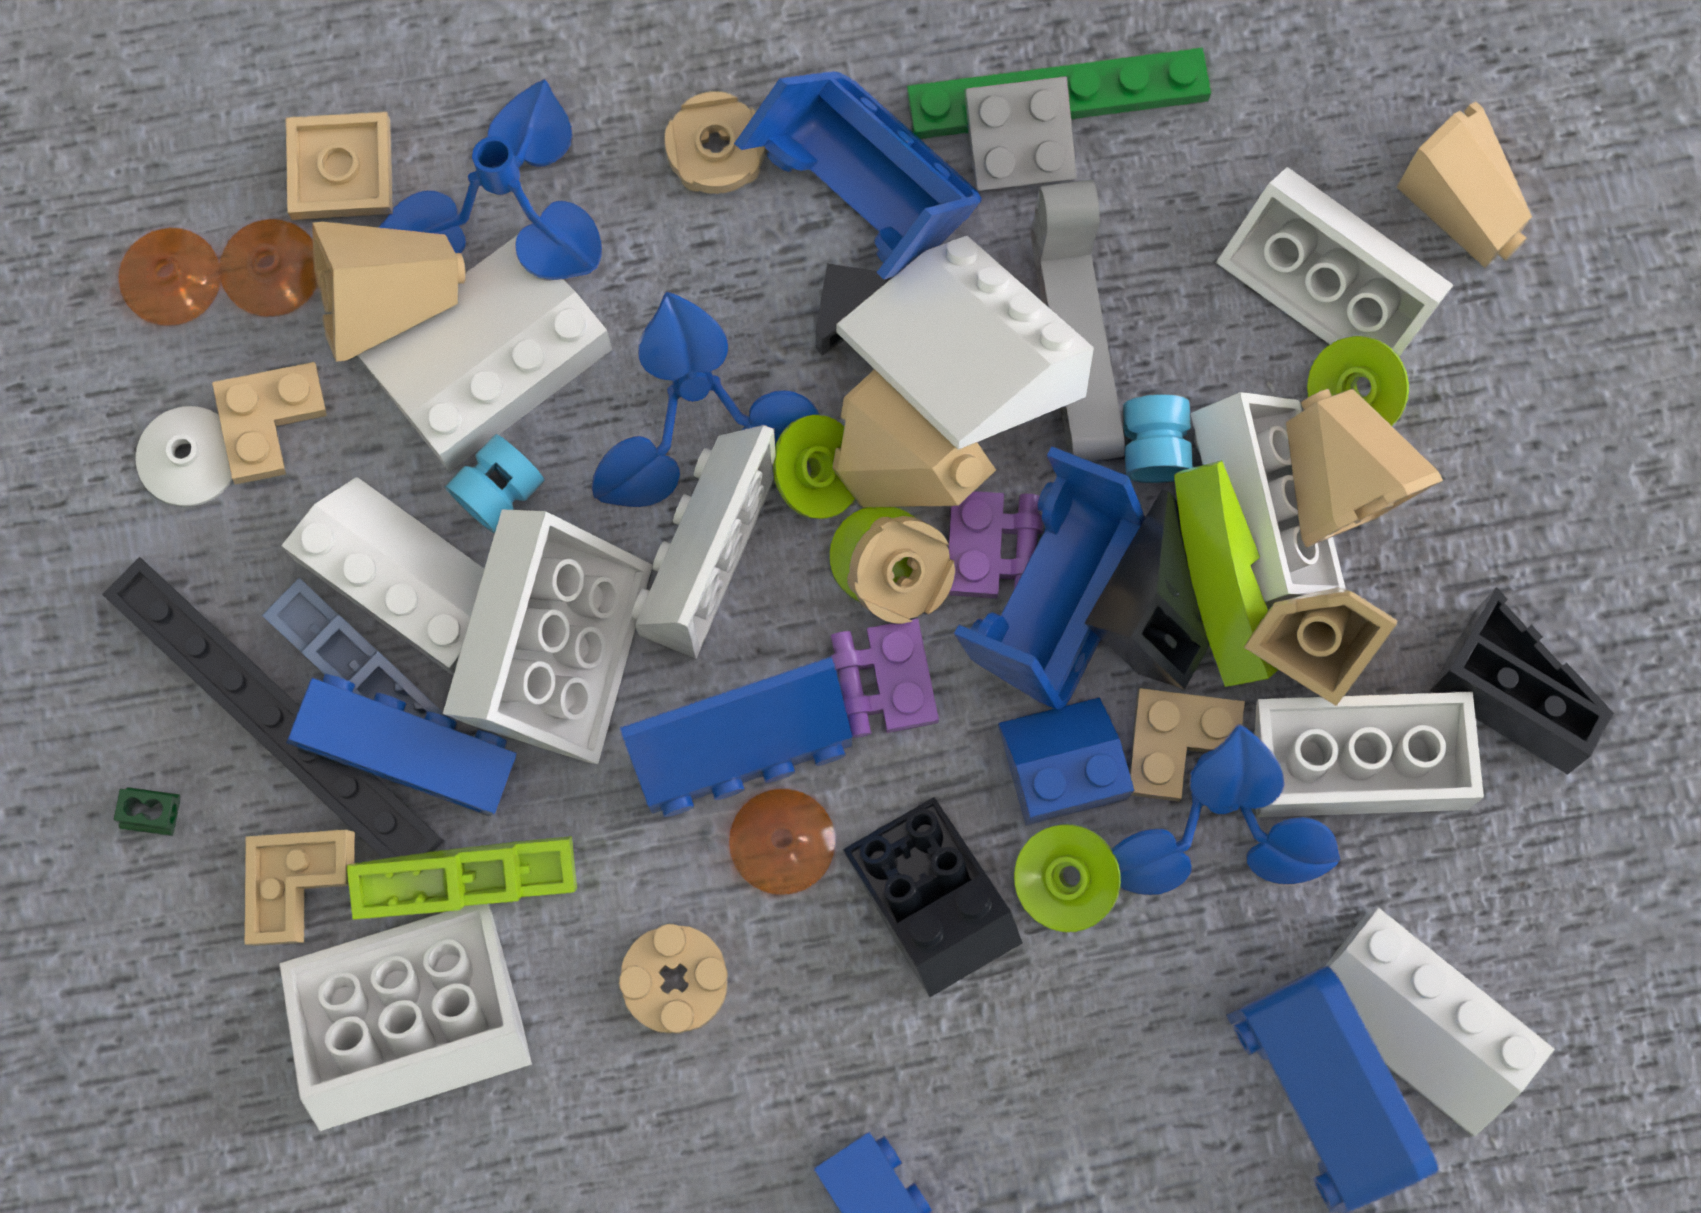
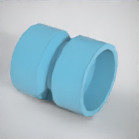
[1123,395,1193,483]
[445,434,545,533]

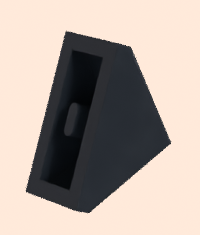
[815,263,894,356]

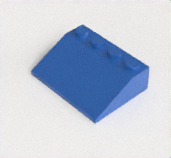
[620,657,853,817]

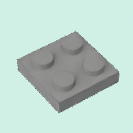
[964,76,1077,191]

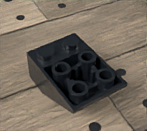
[1084,489,1210,690]
[843,797,1023,997]

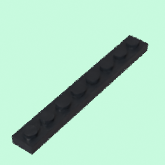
[102,557,444,859]

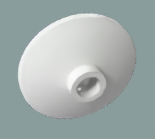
[136,406,233,507]

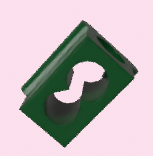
[113,787,180,836]

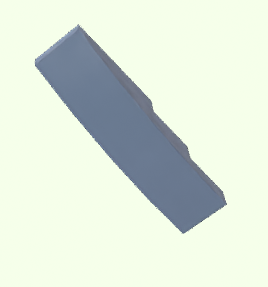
[262,578,449,719]

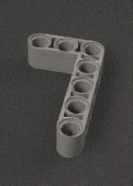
[1031,180,1125,461]

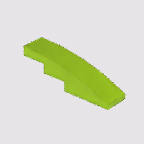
[1174,460,1278,687]
[347,836,577,920]

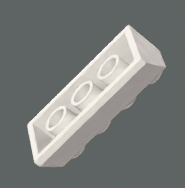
[1216,167,1453,357]
[1191,392,1346,611]
[281,477,484,676]
[1254,692,1484,817]
[1324,908,1555,1137]

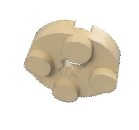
[665,92,766,194]
[847,516,955,624]
[619,924,728,1034]

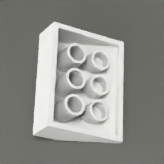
[357,235,612,472]
[836,236,1094,450]
[631,425,776,659]
[443,509,653,764]
[279,904,532,1131]

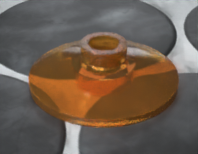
[219,219,317,317]
[119,228,221,326]
[729,789,835,895]

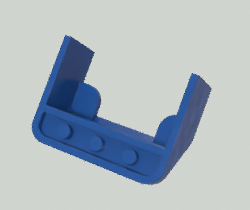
[734,71,981,279]
[954,446,1145,710]
[1226,966,1439,1213]

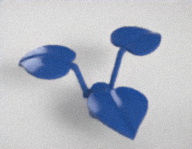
[378,79,602,280]
[592,292,820,507]
[1111,724,1341,895]

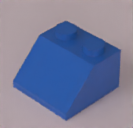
[998,697,1135,826]

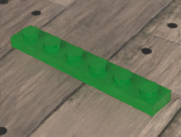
[907,47,1211,139]

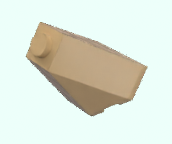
[1397,101,1532,268]
[312,222,465,362]
[833,369,996,507]
[1286,389,1443,548]
[1244,587,1397,706]

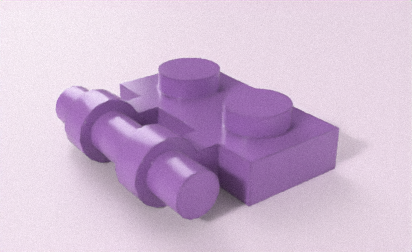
[948,491,1044,599]
[830,618,939,738]

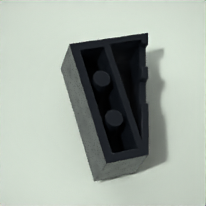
[1430,587,1614,775]

